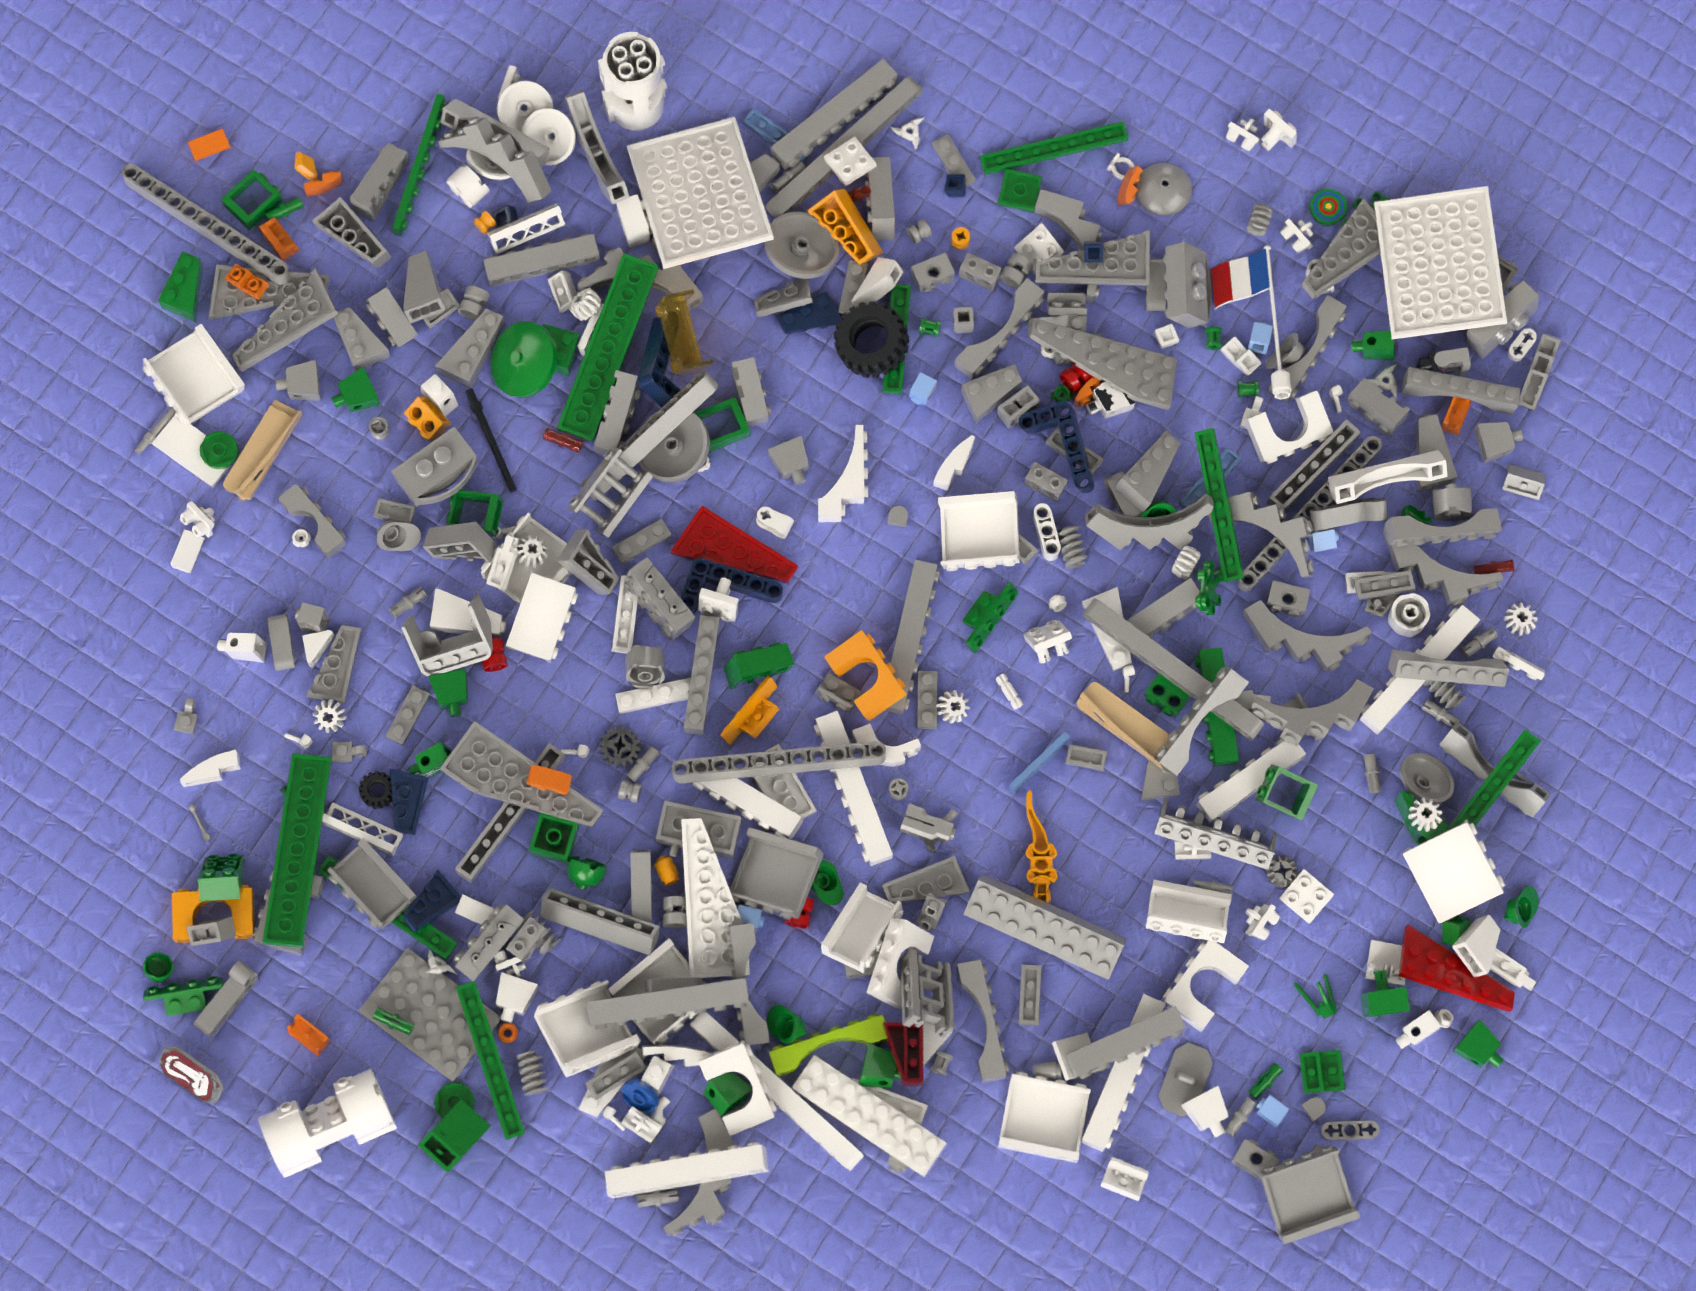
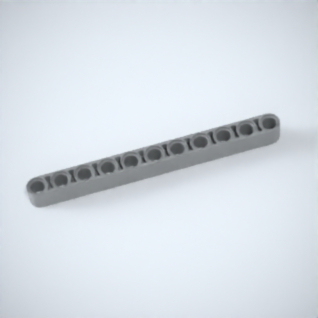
[765,76,923,218]
[122,164,290,285]
[1237,436,1382,592]
[1082,598,1265,740]
[672,741,886,783]

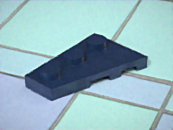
[776,291,842,334]
[390,769,429,835]
[403,870,461,933]

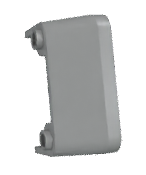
[401,594,493,677]

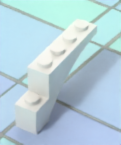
[818,425,868,522]

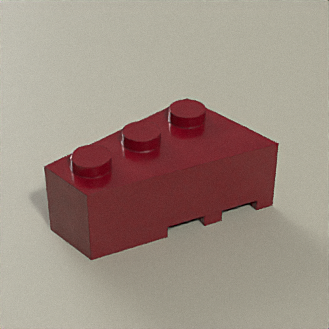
[883,1022,924,1086]

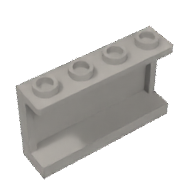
[328,838,417,931]

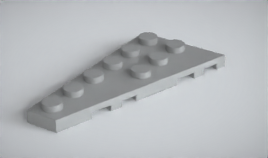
[1301,198,1381,299]
[1035,230,1150,286]
[209,265,330,320]
[232,268,339,372]

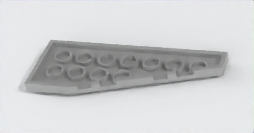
[1029,318,1177,410]
[440,721,604,828]

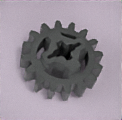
[599,726,641,769]

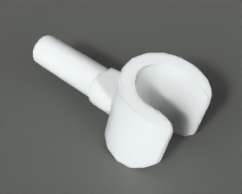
[1329,385,1343,413]
[493,526,517,539]
[1122,665,1135,693]
[284,733,313,749]
[561,744,590,758]
[603,1106,626,1131]

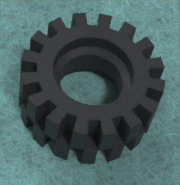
[359,771,392,809]

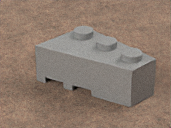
[365,287,418,349]
[333,307,390,371]
[732,357,771,427]
[961,364,1022,425]
[1347,378,1410,437]
[423,522,496,563]
[557,529,619,595]

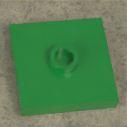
[997,169,1042,213]

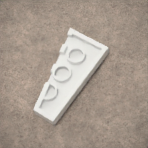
[1082,587,1132,672]
[579,1047,648,1118]

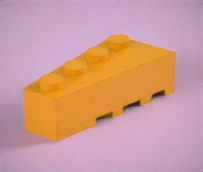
[807,188,883,265]

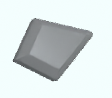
[1364,593,1399,618]

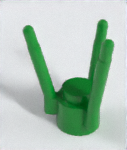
[1294,974,1337,1019]

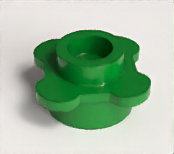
[1050,384,1073,402]

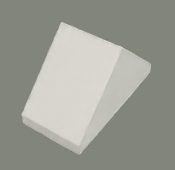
[302,630,335,668]

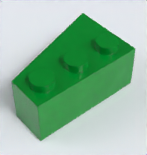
[158,251,203,322]

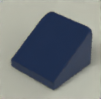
[944,174,966,197]
[493,205,518,228]
[1083,241,1103,263]

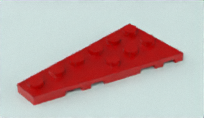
[670,506,799,583]
[1398,924,1515,1012]

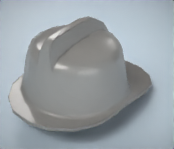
[1266,333,1306,369]
[377,520,421,551]

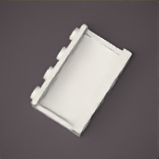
[506,573,578,663]
[1146,880,1232,943]
[821,882,903,973]

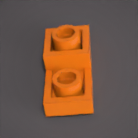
[1117,166,1143,206]
[304,171,343,197]
[225,263,269,300]
[1074,377,1104,408]
[526,765,572,795]

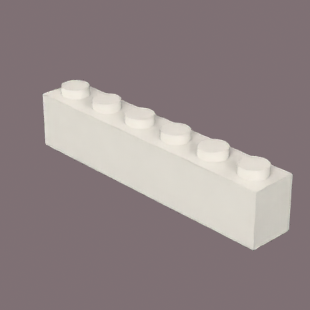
[1196,739,1306,824]
[692,766,803,840]

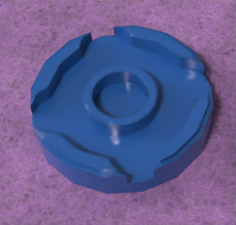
[622,1078,659,1115]

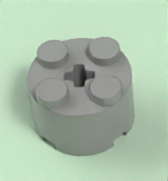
[1432,484,1472,521]
[625,645,665,689]

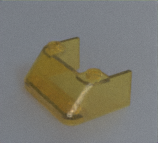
[655,289,713,376]

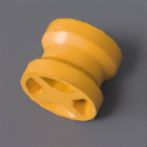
[473,211,497,235]
[951,227,970,250]

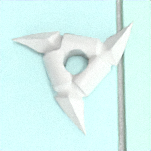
[889,118,924,151]
[1366,364,1397,399]
[426,949,457,975]

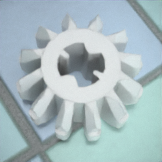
[569,288,601,321]
[517,535,548,568]
[1172,545,1201,580]
[1504,603,1538,636]
[936,690,970,724]
[313,699,346,733]
[1408,798,1442,832]

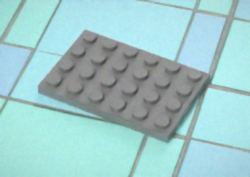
[358,948,501,1082]

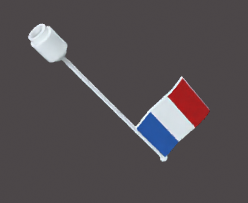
[1211,245,1292,399]

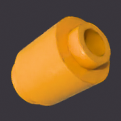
[654,855,680,886]

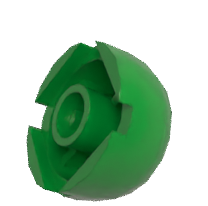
[566,856,607,890]

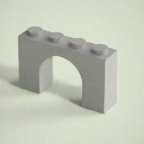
[252,870,325,956]

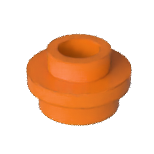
[498,1023,518,1043]

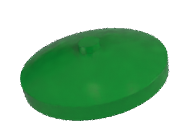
[491,321,558,398]

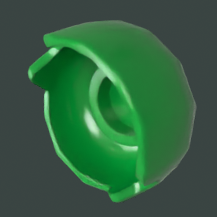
[1401,505,1432,525]
[143,952,174,982]

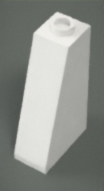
[430,589,506,638]

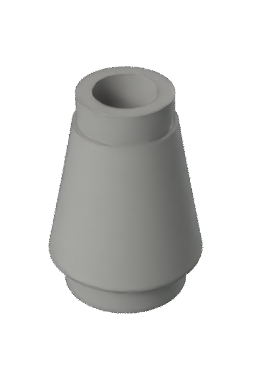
[1033,1060,1063,1080]

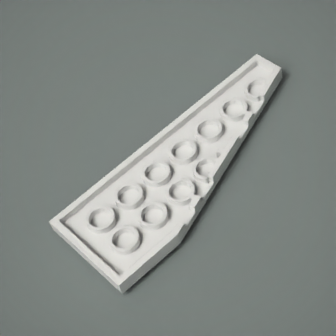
[681,818,750,978]

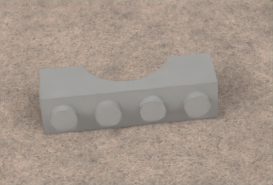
[278,484,346,559]

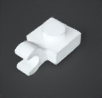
[1240,396,1263,429]

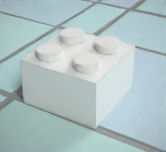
[616,194,653,248]

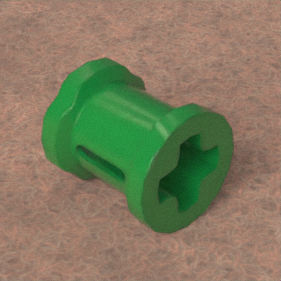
[919,317,941,337]
[1205,326,1222,350]
[1237,380,1259,398]

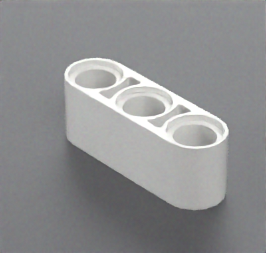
[1033,503,1061,561]

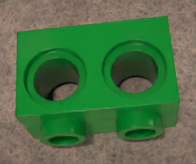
[1144,673,1190,718]

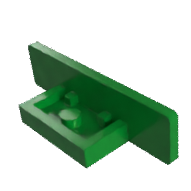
[962,582,1018,653]
[143,976,224,1016]

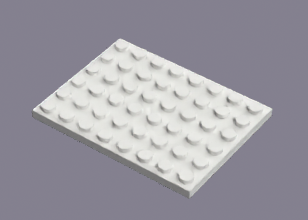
[627,117,774,269]
[1374,186,1507,339]

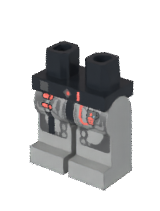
[1416,347,1471,377]

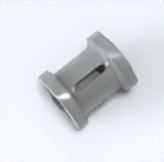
[929,1051,953,1076]

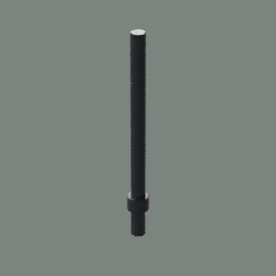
[466,389,517,493]

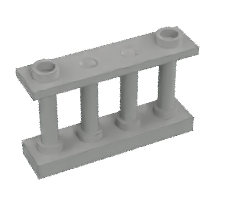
[567,447,653,538]

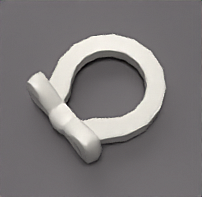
[1107,153,1134,180]

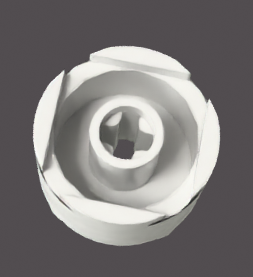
[446,163,490,208]
[1388,593,1430,637]

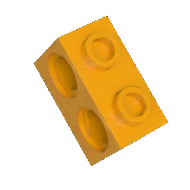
[404,396,451,440]

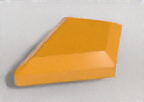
[294,151,318,181]

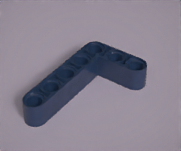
[637,311,680,407]
[1018,401,1095,493]
[681,558,783,614]

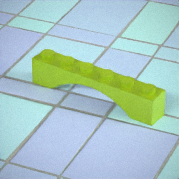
[769,1013,887,1077]

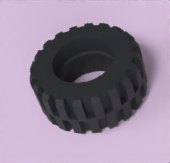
[834,301,909,378]

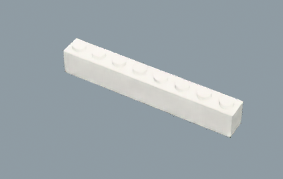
[1360,605,1480,735]
[813,711,893,866]
[1081,994,1166,1152]
[605,1142,769,1198]

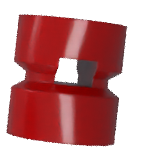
[1059,362,1094,394]
[482,638,508,672]
[784,897,814,929]

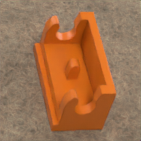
[188,128,231,162]
[259,218,300,261]
[1441,397,1471,436]
[287,1014,331,1057]

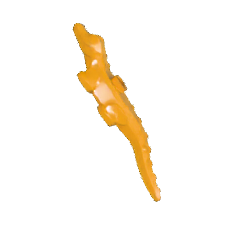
[1025,790,1058,903]

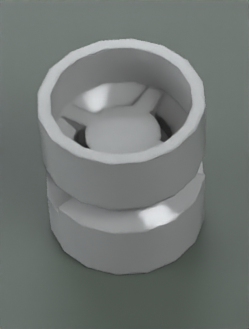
[999,253,1033,289]
[458,286,490,320]
[663,896,687,928]

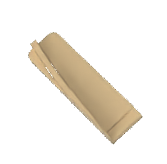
[223,400,302,501]
[1077,682,1170,769]

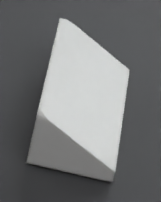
[547,271,577,313]
[171,529,205,574]

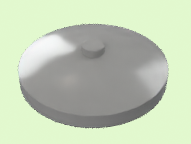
[764,212,839,279]
[639,411,710,483]

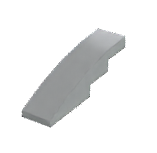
[1519,334,1561,411]

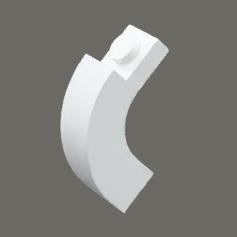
[852,724,921,766]

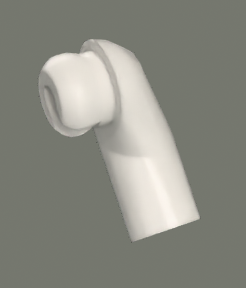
[651,1096,670,1126]

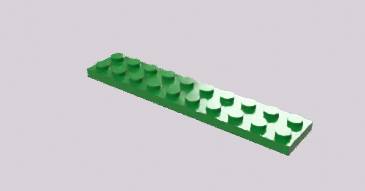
[557,253,659,442]
[262,753,332,948]

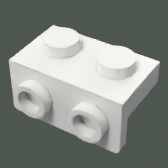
[1101,1157,1149,1201]

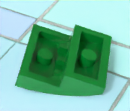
[1299,1050,1346,1094]

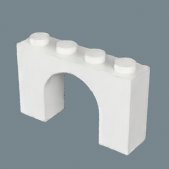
[1244,391,1333,464]
[866,918,934,1009]
[1163,940,1249,1032]
[698,1041,777,1136]

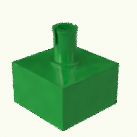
[1360,970,1410,1018]

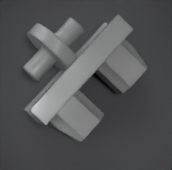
[917,893,947,931]

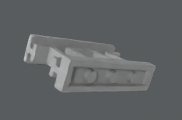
[900,949,955,1038]

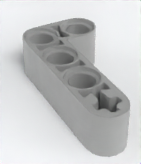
[1309,498,1388,531]
[194,960,259,1037]

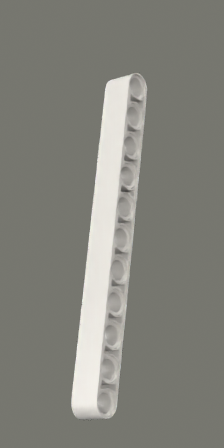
[689,1012,864,1171]

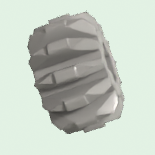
[1247,203,1272,236]

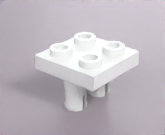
[1261,109,1297,151]
[824,137,877,186]
[698,578,739,622]
[1023,620,1072,663]

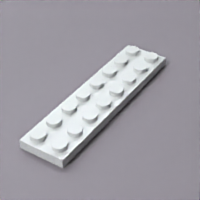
[792,1055,947,1177]

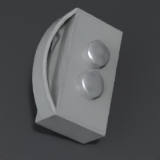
[1163,242,1212,328]
[1465,281,1539,359]
[391,427,479,507]

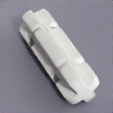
[996,674,1023,710]

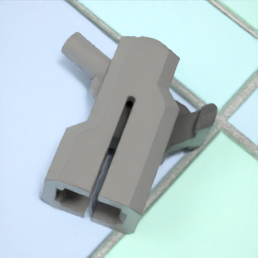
[900,803,958,853]

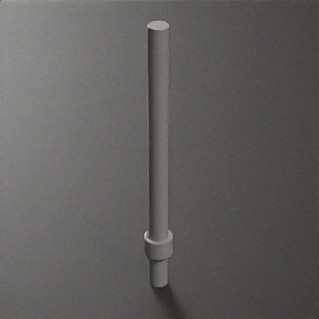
[134,406,176,455]

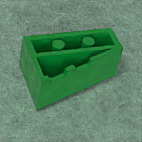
[723,642,794,690]

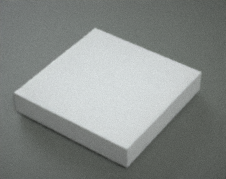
[1052,1033,1099,1081]

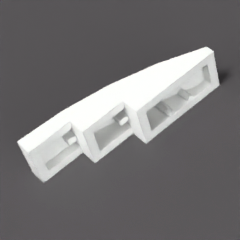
[642,1044,713,1067]

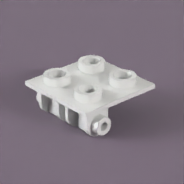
[1014,223,1065,274]
[1279,869,1334,924]
[1365,940,1405,986]

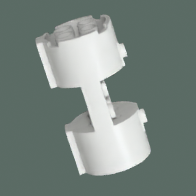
[598,32,667,131]
[258,1069,397,1178]

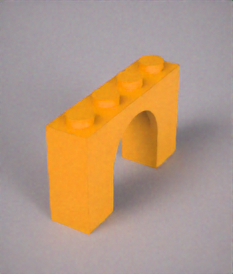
[824,630,907,721]
[172,885,255,943]

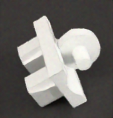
[1226,118,1261,152]
[1280,219,1314,254]
[180,501,215,538]
[1174,840,1211,860]
[1245,904,1280,940]
[495,950,530,978]
[621,1106,662,1143]

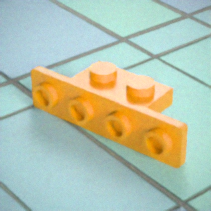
[720,676,779,745]

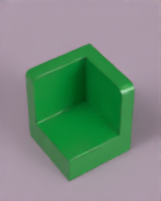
[1442,915,1470,945]

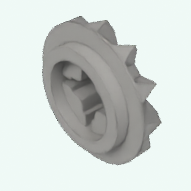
[1266,856,1298,887]

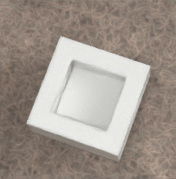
[1154,324,1179,349]

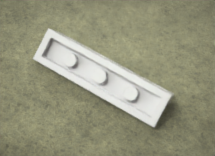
[487,203,565,254]
[322,803,404,857]

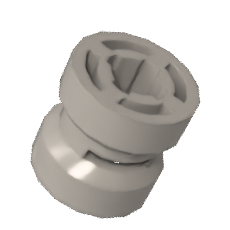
[906,219,932,244]
[369,417,390,441]
[618,780,642,803]

